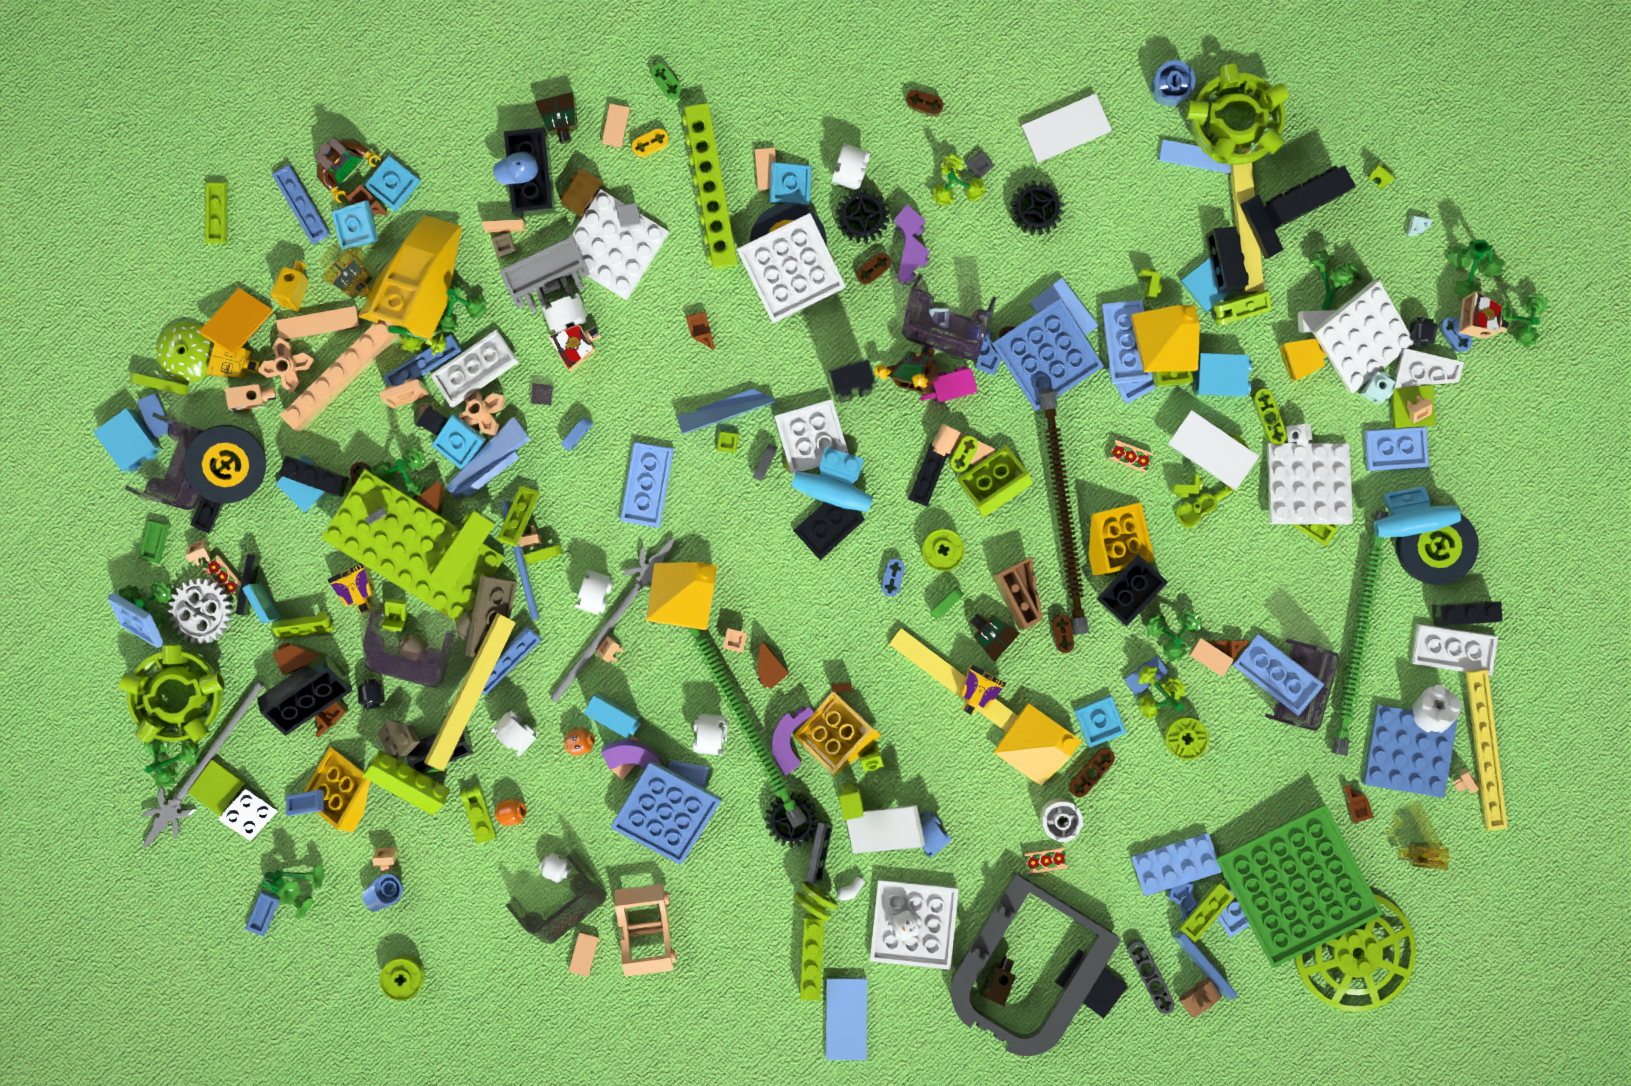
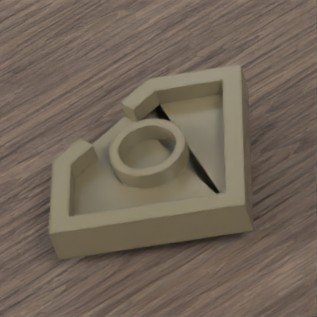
[377,720,420,762]

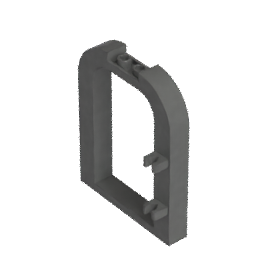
[950,872,1121,1056]

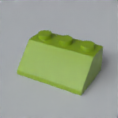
[957,445,1033,518]

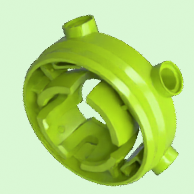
[1186,64,1289,165]
[119,645,225,743]

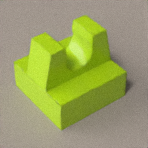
[1368,161,1395,189]

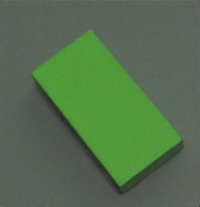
[138,519,170,563]

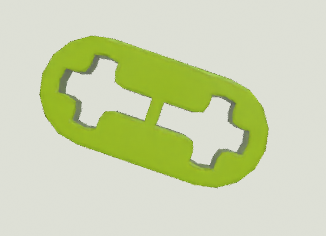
[949,435,978,472]
[524,545,563,565]

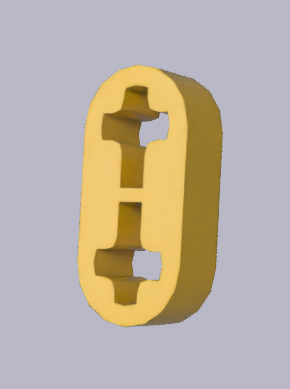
[632,129,669,158]

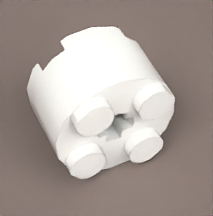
[832,143,871,190]
[541,293,588,333]
[575,569,613,615]
[1412,685,1462,733]
[490,711,538,756]
[693,714,728,755]
[1040,798,1083,842]

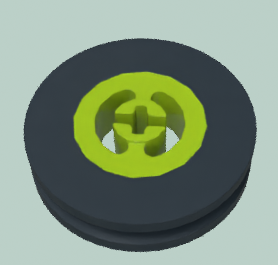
[1396,513,1479,584]

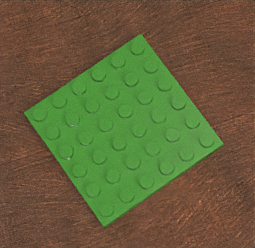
[1215,803,1383,968]

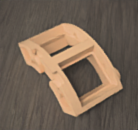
[615,884,677,976]

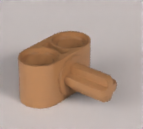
[1179,978,1222,1017]

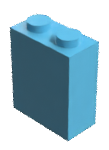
[1195,353,1252,397]
[94,408,162,473]
[583,692,641,738]

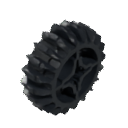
[1009,181,1064,236]
[835,189,890,244]
[765,792,819,848]

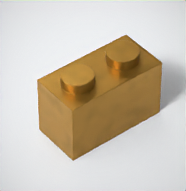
[560,168,604,218]

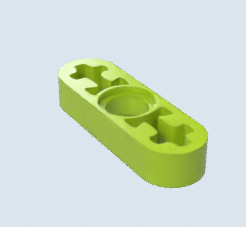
[129,372,189,396]
[1253,389,1287,445]

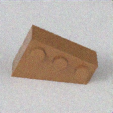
[992,556,1043,630]

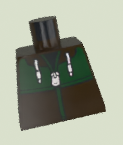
[535,92,578,144]
[970,613,1020,662]
[979,957,1016,1007]

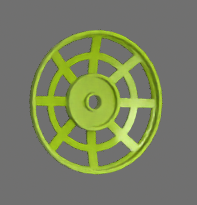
[1294,893,1416,1012]

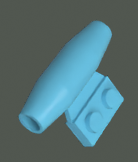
[791,447,873,512]
[1374,486,1461,537]

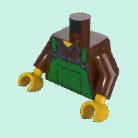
[315,138,381,203]
[875,346,939,395]

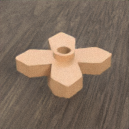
[258,338,315,392]
[459,391,506,436]

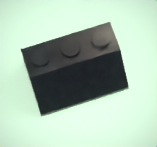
[1096,554,1168,627]

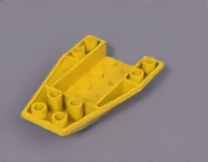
[358,215,462,340]

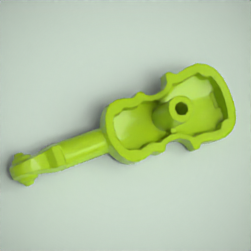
[1176,485,1240,529]

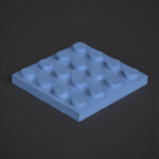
[991,298,1104,411]
[1362,704,1458,798]
[610,760,721,865]

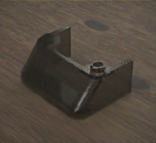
[505,849,607,944]

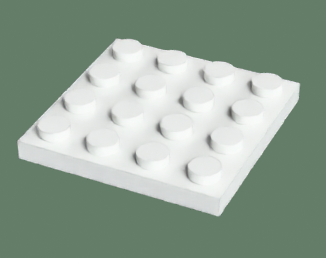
[571,189,669,301]
[737,213,846,323]
[1312,279,1415,393]
[1267,443,1353,525]
[870,879,959,969]

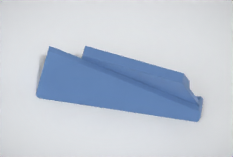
[677,389,776,435]
[447,417,531,500]

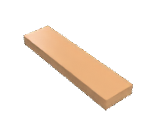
[276,306,361,340]

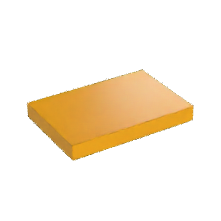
[200,288,273,356]

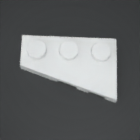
[1393,348,1464,388]

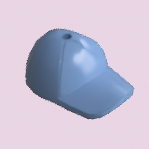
[493,152,538,185]
[362,874,404,912]

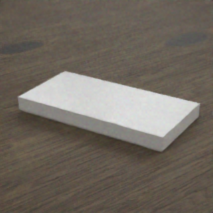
[1021,93,1112,164]
[431,329,519,408]
[1168,410,1259,490]
[1410,624,1498,676]
[846,805,925,853]

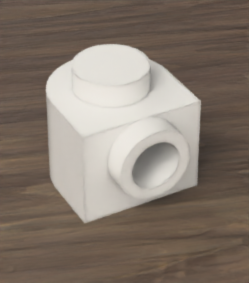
[1286,423,1312,446]

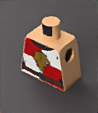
[1459,291,1509,338]
[549,325,601,372]
[225,384,277,413]

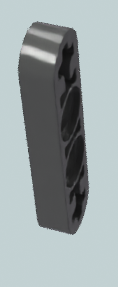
[1127,940,1175,1014]

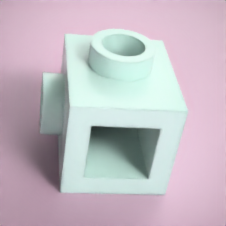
[1360,371,1395,404]

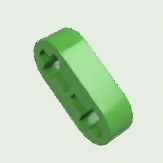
[651,64,682,100]
[930,586,964,620]

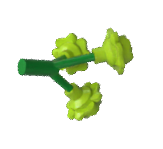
[932,154,986,206]
[388,325,447,356]
[1138,665,1186,719]

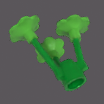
[1447,239,1505,298]
[262,864,324,919]

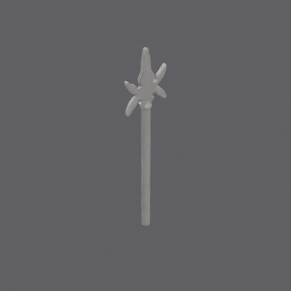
[550,538,674,702]
[141,680,265,848]

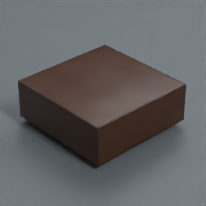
[832,682,852,692]

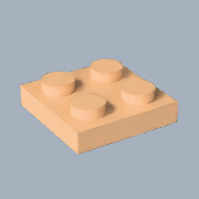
[379,379,431,408]

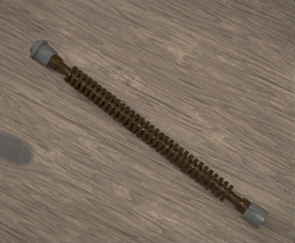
[1037,388,1089,635]

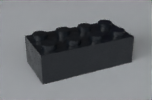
[504,127,556,217]
[1265,165,1356,230]
[828,358,876,404]
[257,653,353,736]

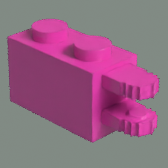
[920,366,978,403]

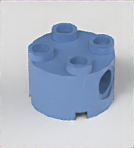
[1151,60,1196,107]
[919,810,952,858]

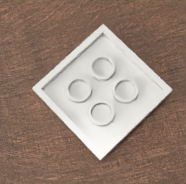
[774,399,849,475]

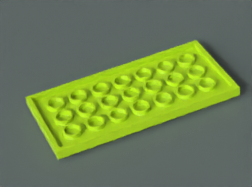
[321,469,506,622]

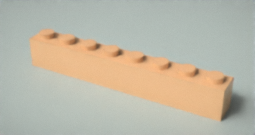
[280,319,401,431]

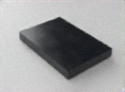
[793,502,865,560]
[1055,949,1128,1019]

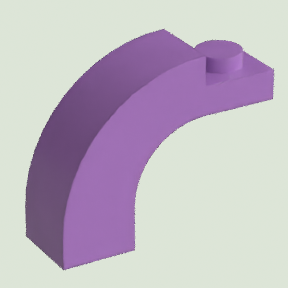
[772,705,814,776]
[601,739,663,770]

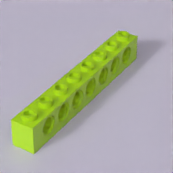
[682,103,738,270]

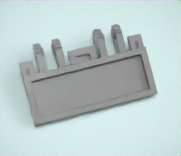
[500,237,590,313]

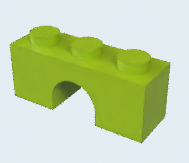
[838,782,864,821]

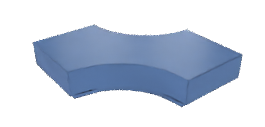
[965,323,1001,376]
[1167,882,1198,923]

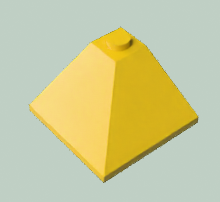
[1131,305,1200,372]
[1089,502,1155,576]
[646,562,717,630]
[793,692,881,775]
[993,703,1082,786]
[304,746,370,832]

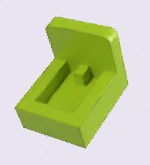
[1137,267,1162,300]
[1171,473,1203,498]
[382,598,407,632]
[860,742,884,772]

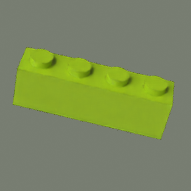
[428,509,496,592]
[362,750,451,816]
[800,914,825,1001]

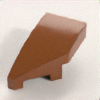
[346,183,388,215]
[686,311,715,350]
[1206,640,1248,659]
[315,700,349,738]
[1343,785,1374,824]

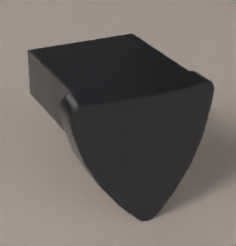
[413,404,448,436]

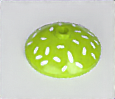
[156,322,214,383]

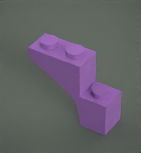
[893,204,930,285]

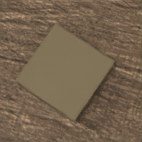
[491,232,517,258]

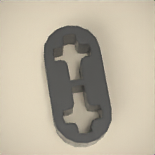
[753,443,778,482]

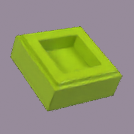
[716,430,739,454]

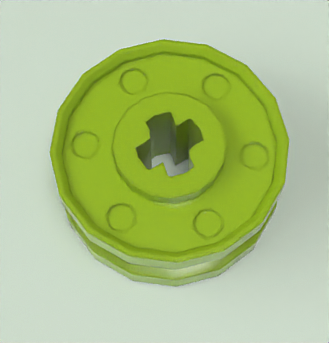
[921,529,965,571]
[1164,716,1209,760]
[794,881,839,921]
[379,954,425,1001]

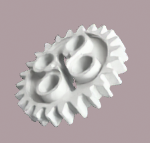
[168,578,235,644]

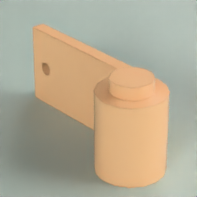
[932,423,996,466]

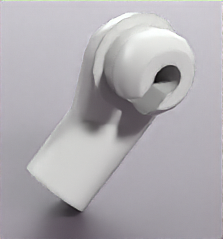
[837,877,865,900]

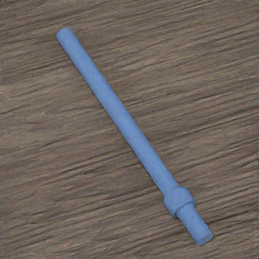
[501,501,539,620]

